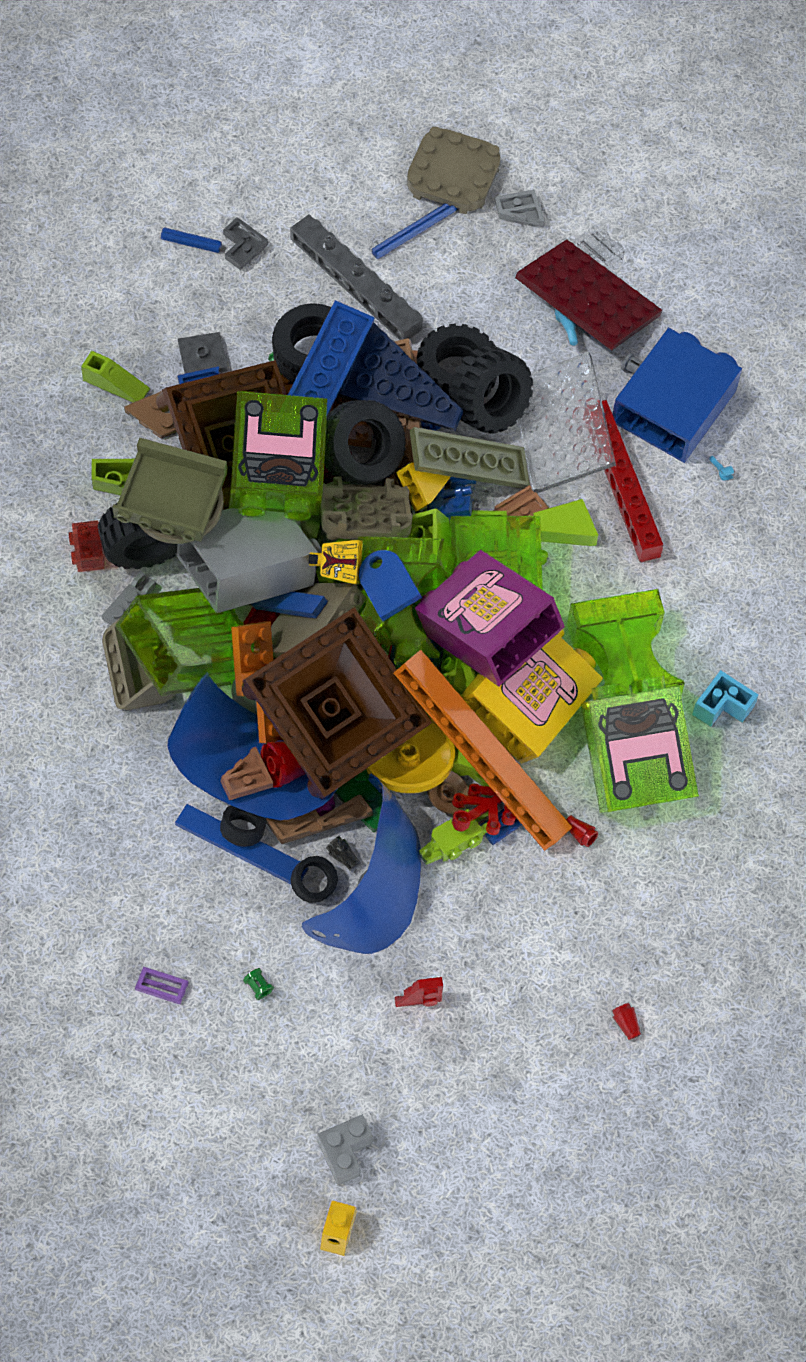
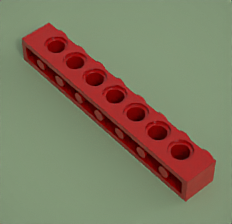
[584,400,663,562]

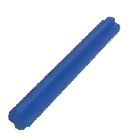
[372,204,457,259]

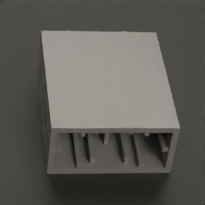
[177,496,322,613]

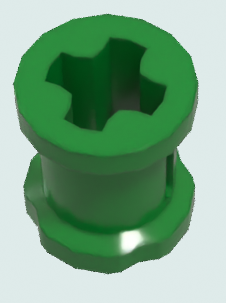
[243,968,274,1000]

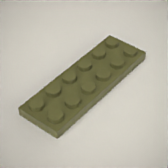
[410,427,530,489]

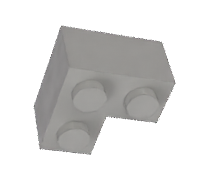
[317,1114,373,1186]

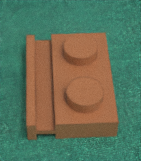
[494,485,549,533]

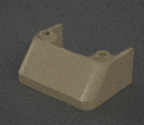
[102,601,187,710]

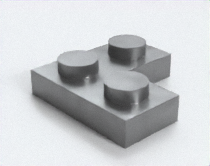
[223,217,268,270]

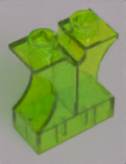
[358,536,457,664]
[567,589,685,721]

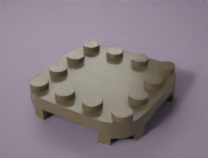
[407,127,501,214]
[319,476,413,543]

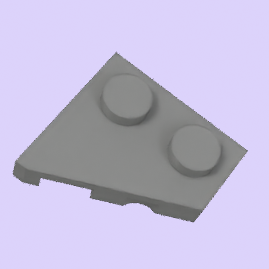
[494,190,545,227]

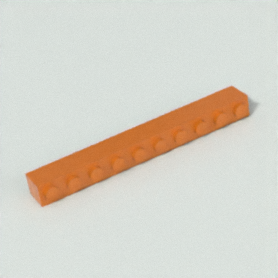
[393,650,572,851]

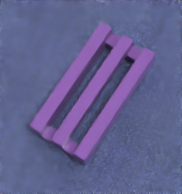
[135,966,189,1005]

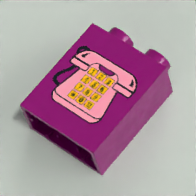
[415,550,565,687]

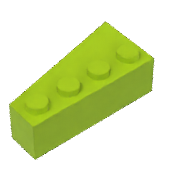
[91,458,135,496]

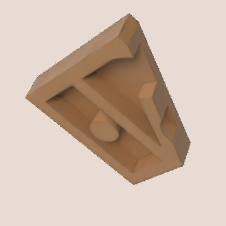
[124,391,176,438]

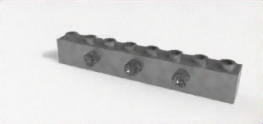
[290,214,423,340]

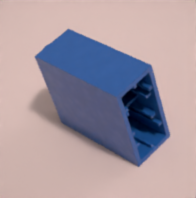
[612,327,742,463]

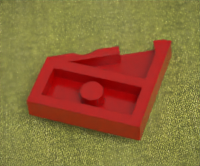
[394,977,443,1007]

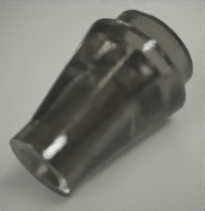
[326,836,360,870]

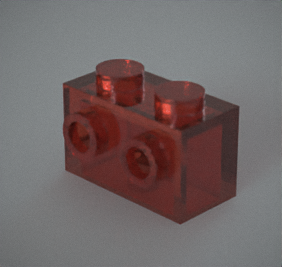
[68,520,105,572]

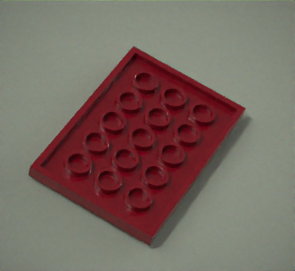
[515,239,663,351]

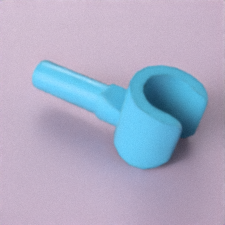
[709,456,734,481]

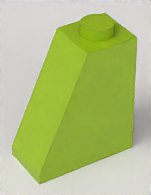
[530,499,598,546]

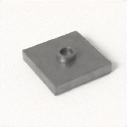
[178,332,227,374]

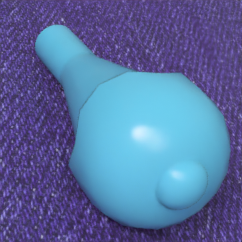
[555,309,578,346]

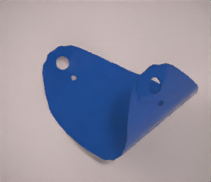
[167,672,338,820]
[301,774,421,954]

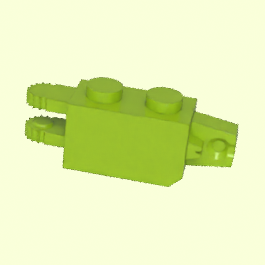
[419,809,494,865]

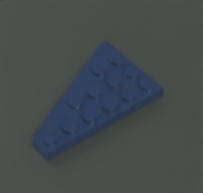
[338,322,463,432]

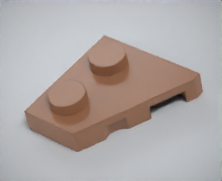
[220,747,273,800]

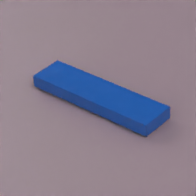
[251,592,328,618]

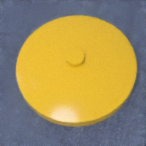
[366,717,455,793]

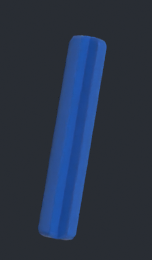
[161,227,222,253]

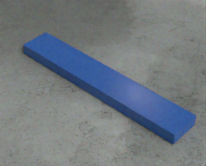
[175,804,309,884]

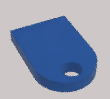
[359,550,422,621]

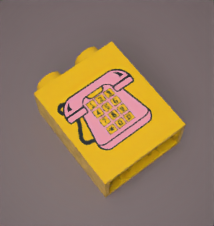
[460,629,603,764]

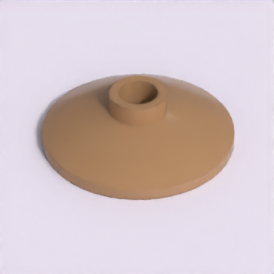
[427,771,468,814]

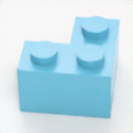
[692,670,758,727]

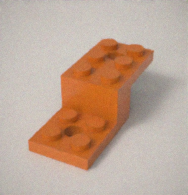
[231,622,283,743]

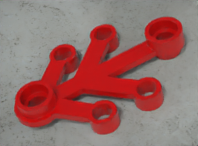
[452,783,516,835]

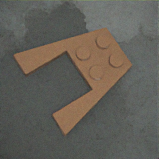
[266,794,373,844]

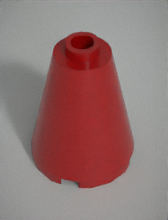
[261,741,306,788]

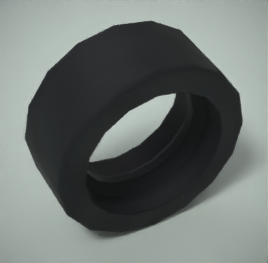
[220,805,266,847]
[290,856,338,903]

